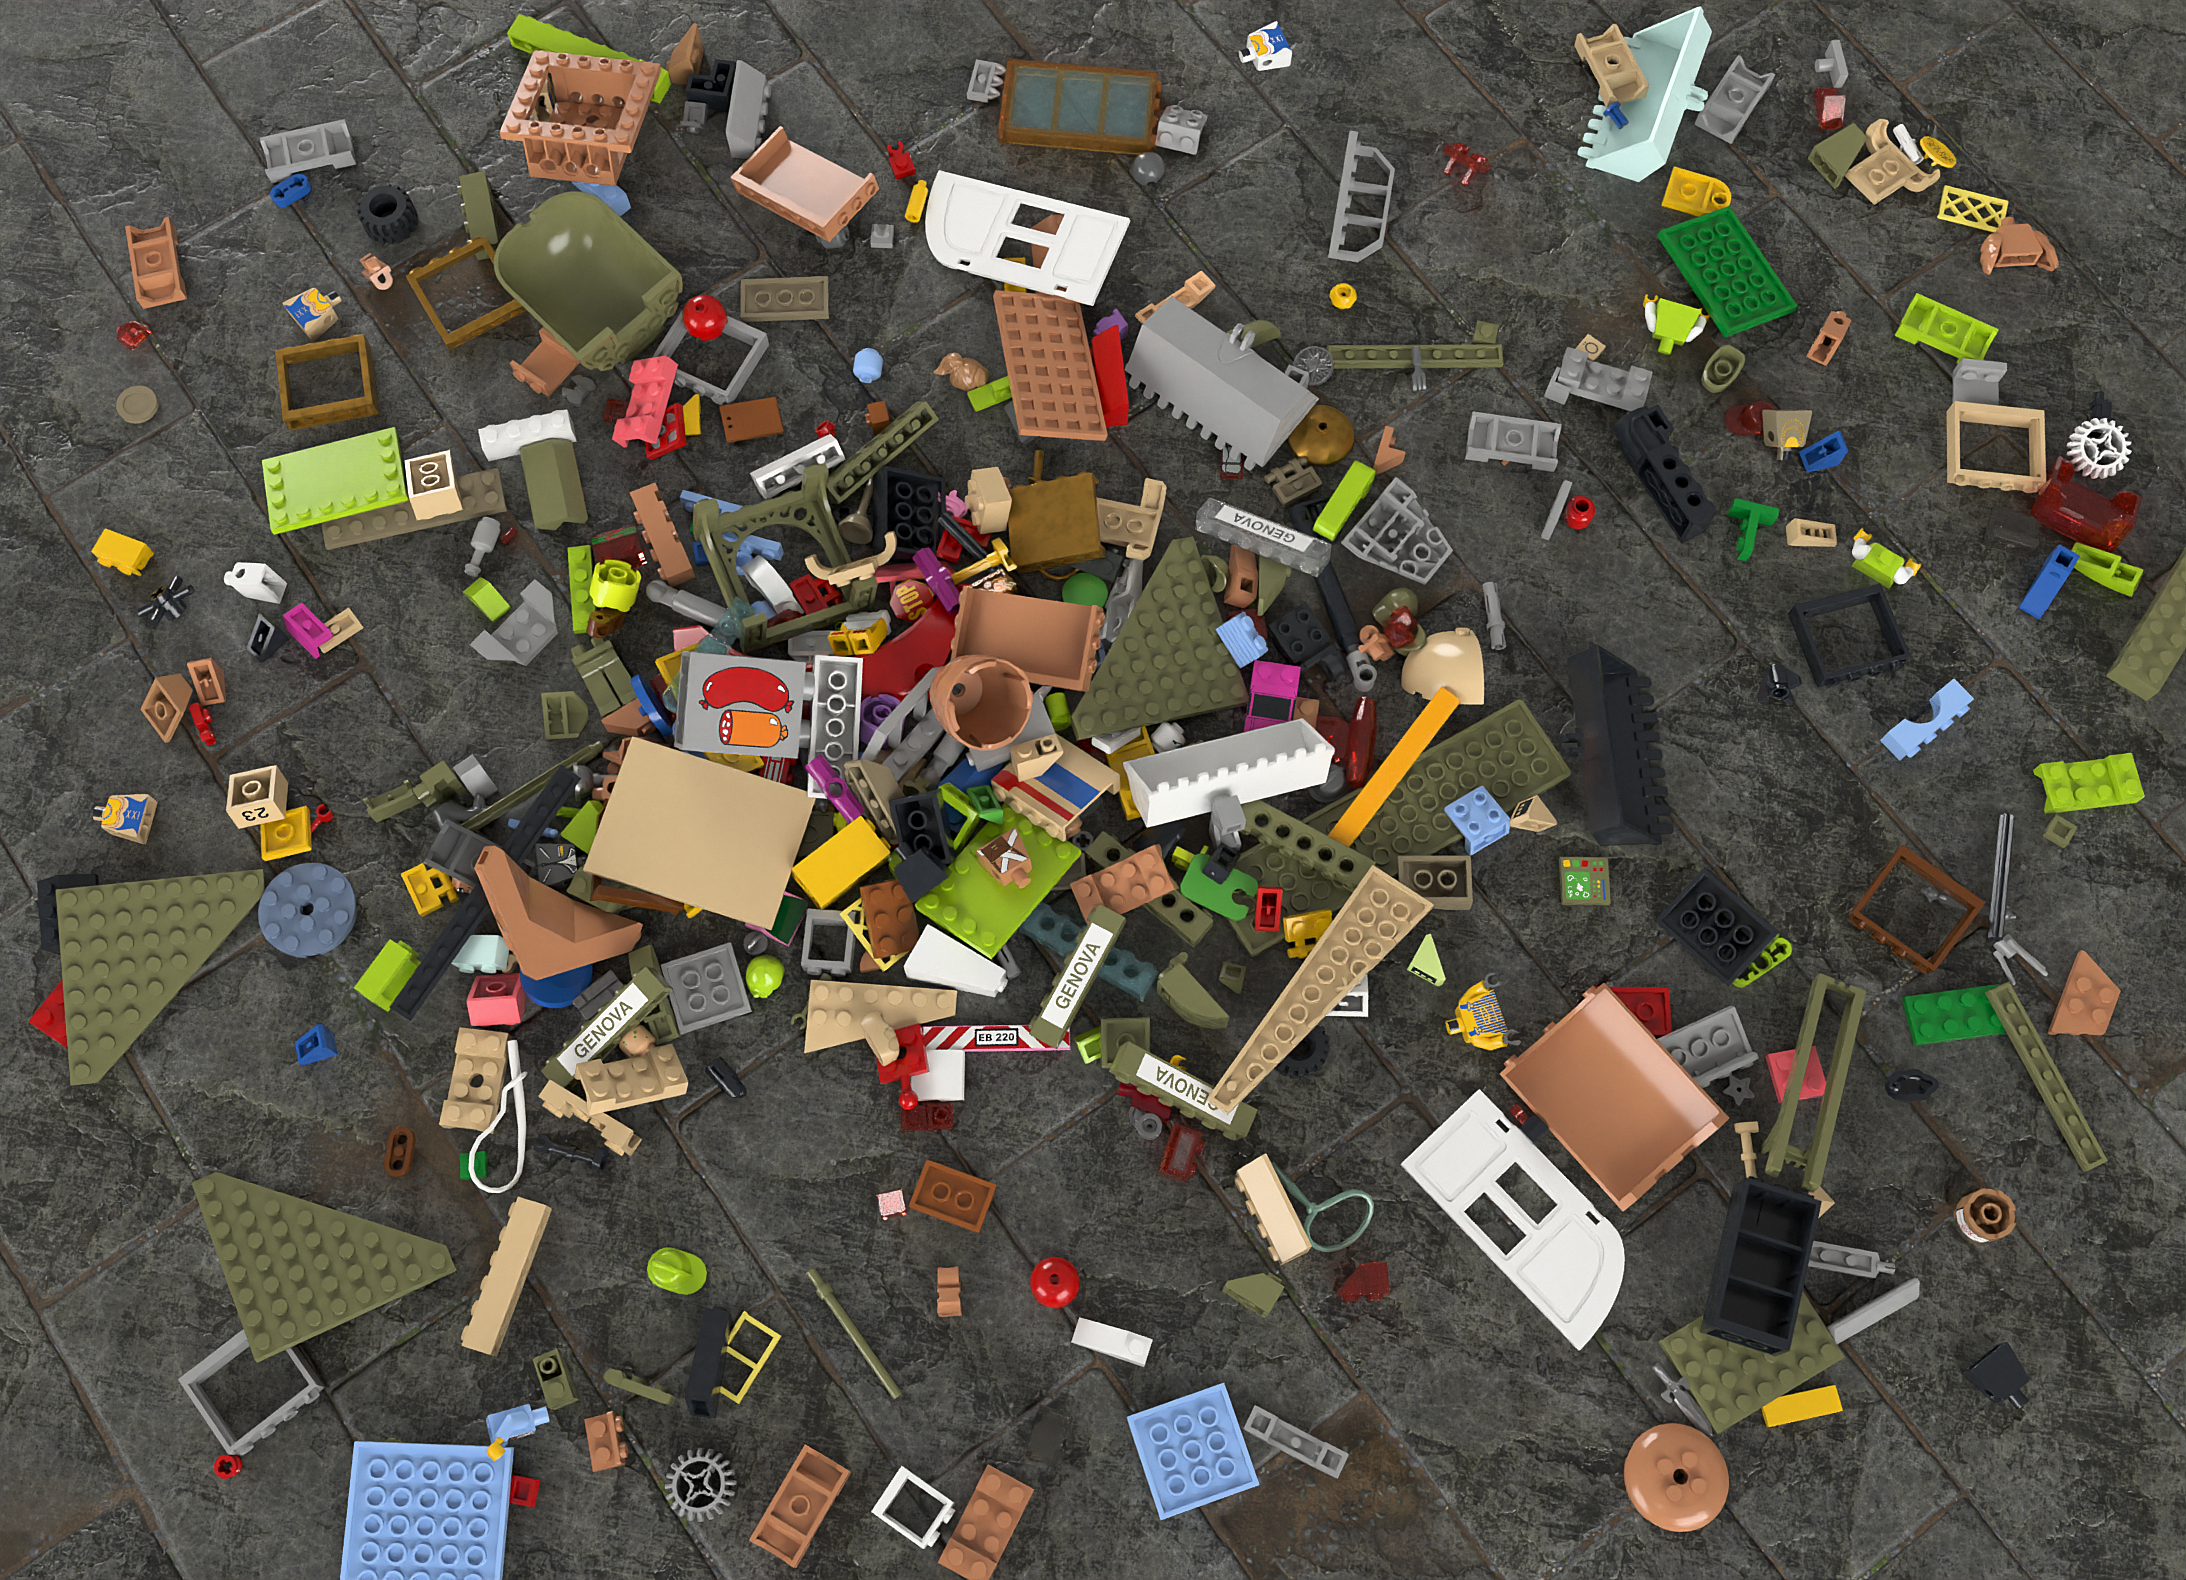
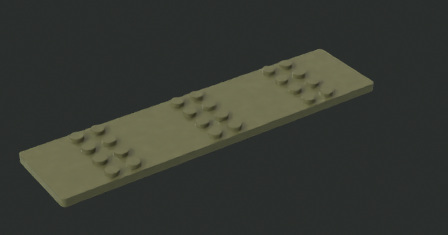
[1226,700,1571,957]

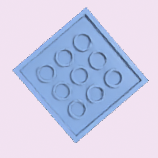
[1126,1383,1259,1520]

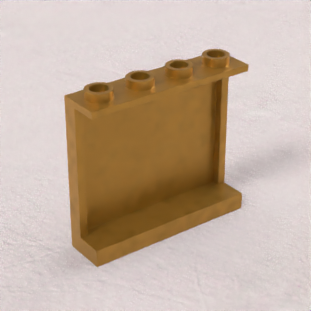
[1008,472,1106,574]

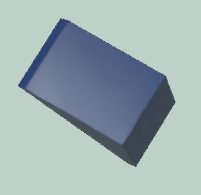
[1799,431,1848,472]
[295,1024,338,1065]

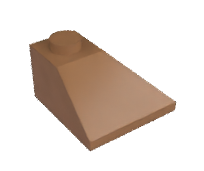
[666,24,704,85]
[140,674,193,743]

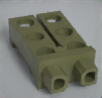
[571,637,638,719]

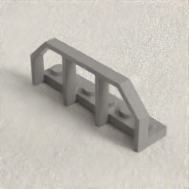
[1328,131,1395,262]
[861,666,945,784]

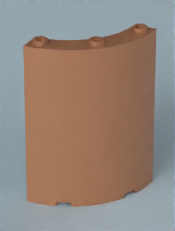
[1500,983,1729,1211]

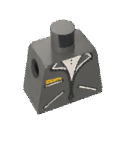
[535,844,588,891]

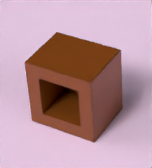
[865,401,890,434]

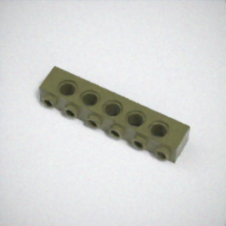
[826,401,939,504]
[1240,799,1376,892]
[1085,831,1213,948]

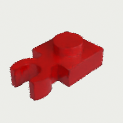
[887,141,916,180]
[189,702,217,746]
[509,1475,541,1507]

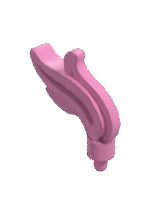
[938,490,968,519]

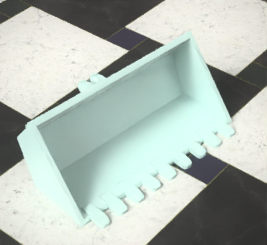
[1577,7,1712,182]

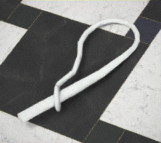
[469,1040,527,1193]

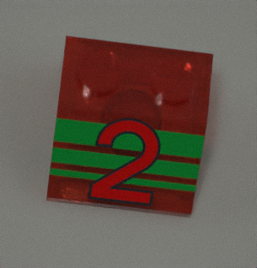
[591,524,647,569]

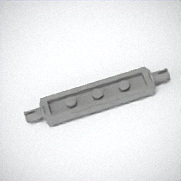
[1808,1241,1895,1279]

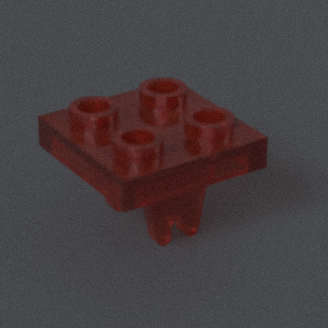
[1442,142,1492,186]

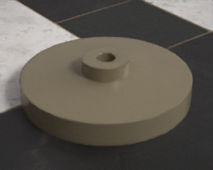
[116,386,159,424]

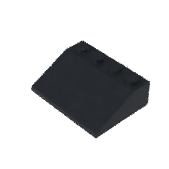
[873,465,946,563]
[1655,868,1782,987]

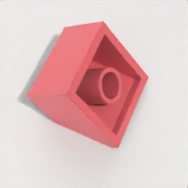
[466,973,525,1027]

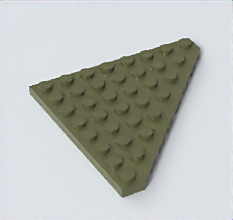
[1070,536,1249,740]
[56,869,266,1086]
[192,1172,457,1363]

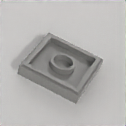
[1541,480,1572,541]

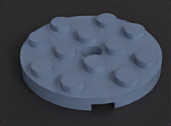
[258,863,358,958]

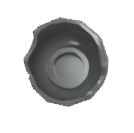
[1131,152,1165,185]

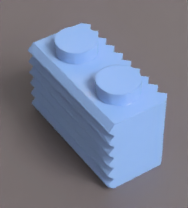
[1215,612,1268,668]

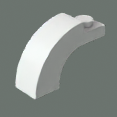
[740,555,804,623]

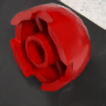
[682,294,728,341]
[1030,1257,1080,1309]

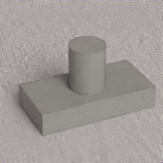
[1815,40,1848,88]

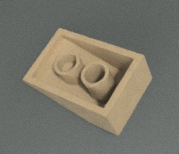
[405,450,463,520]

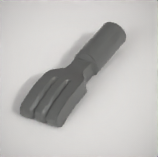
[1411,347,1426,391]

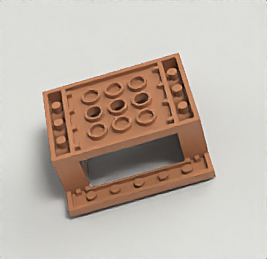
[500,50,661,186]

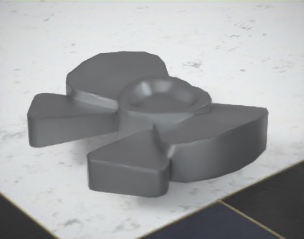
[562,375,596,407]

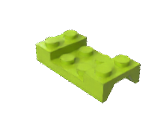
[1895,293,1999,364]
[2033,753,2145,814]

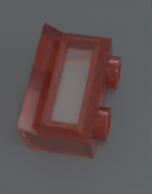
[1158,1122,1205,1183]

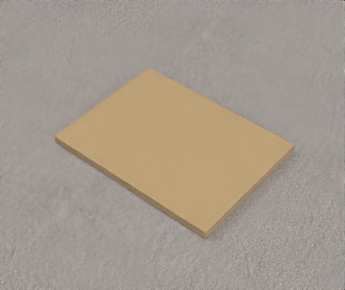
[583,736,816,930]

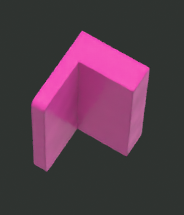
[283,603,333,659]

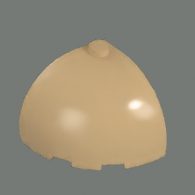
[1401,628,1484,704]

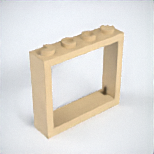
[1947,401,2046,493]

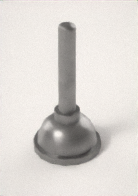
[573,763,618,801]

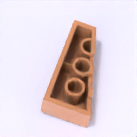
[630,483,696,587]

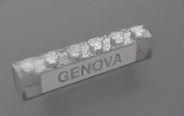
[1195,497,1332,577]

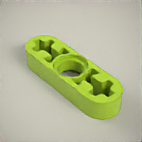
[1732,938,1792,988]

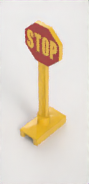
[889,538,1017,623]

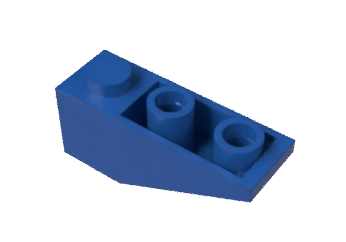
[2018,544,2080,619]

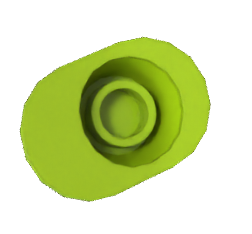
[647,1247,707,1295]

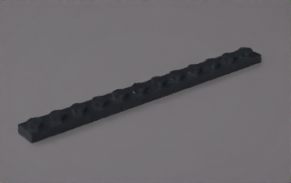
[389,765,581,1021]

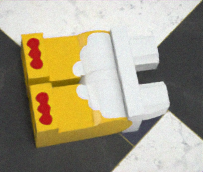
[827,610,892,656]

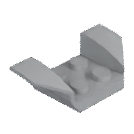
[470,579,558,666]

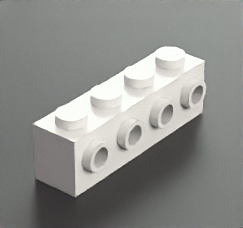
[478,410,577,461]
[750,434,846,499]

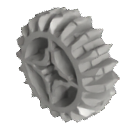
[665,1448,737,1522]

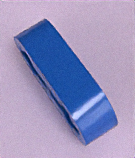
[270,174,311,207]

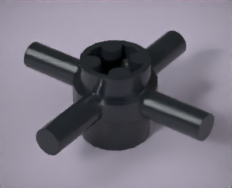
[138,576,195,627]

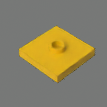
[260,806,312,861]

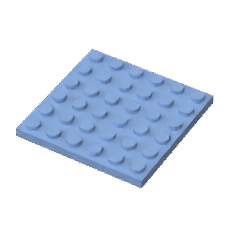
[340,1441,514,1580]

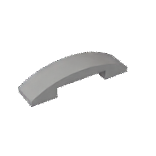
[1244,1405,1349,1479]

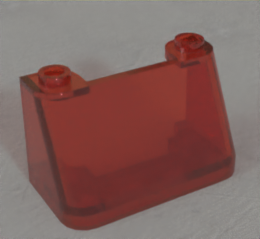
[2031,456,2143,553]

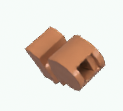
[937,1266,962,1317]

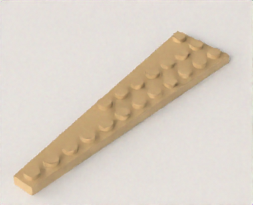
[1207,865,1434,1115]

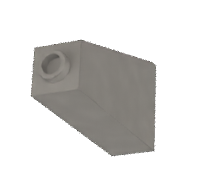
[966,692,1056,772]

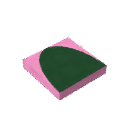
[745,891,811,947]

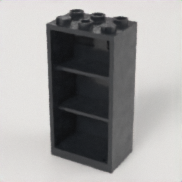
[1700,1176,1822,1357]

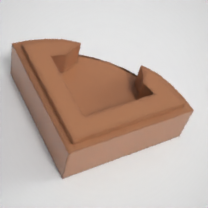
[860,951,884,973]

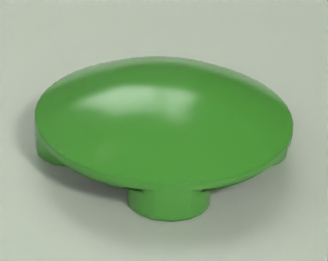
[1062,573,1108,608]

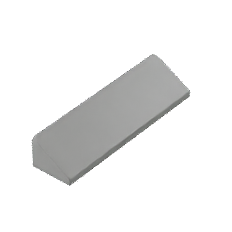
[1826,1278,1920,1344]

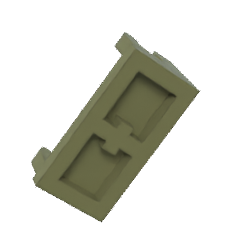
[363,779,421,823]

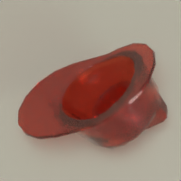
[1725,400,1777,436]

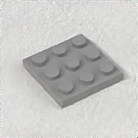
[661,942,752,1035]

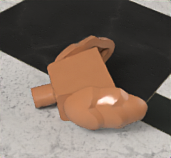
[1980,217,2058,275]

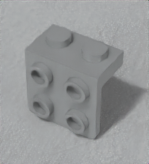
[1155,105,1207,155]

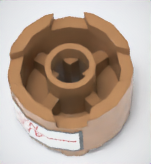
[1954,1188,2016,1243]

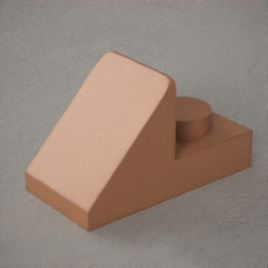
[1373,426,1405,476]

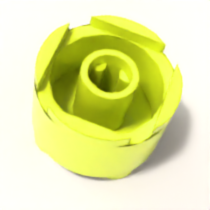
[589,560,641,612]

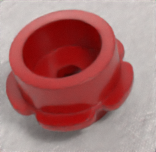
[815,420,836,439]

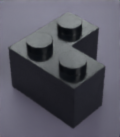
[685,59,736,112]

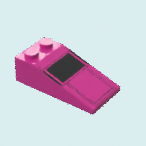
[1244,660,1301,732]

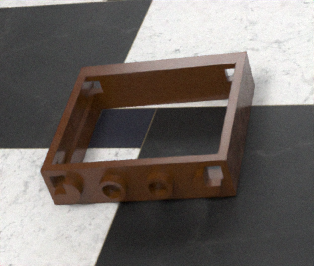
[1847,845,1986,974]

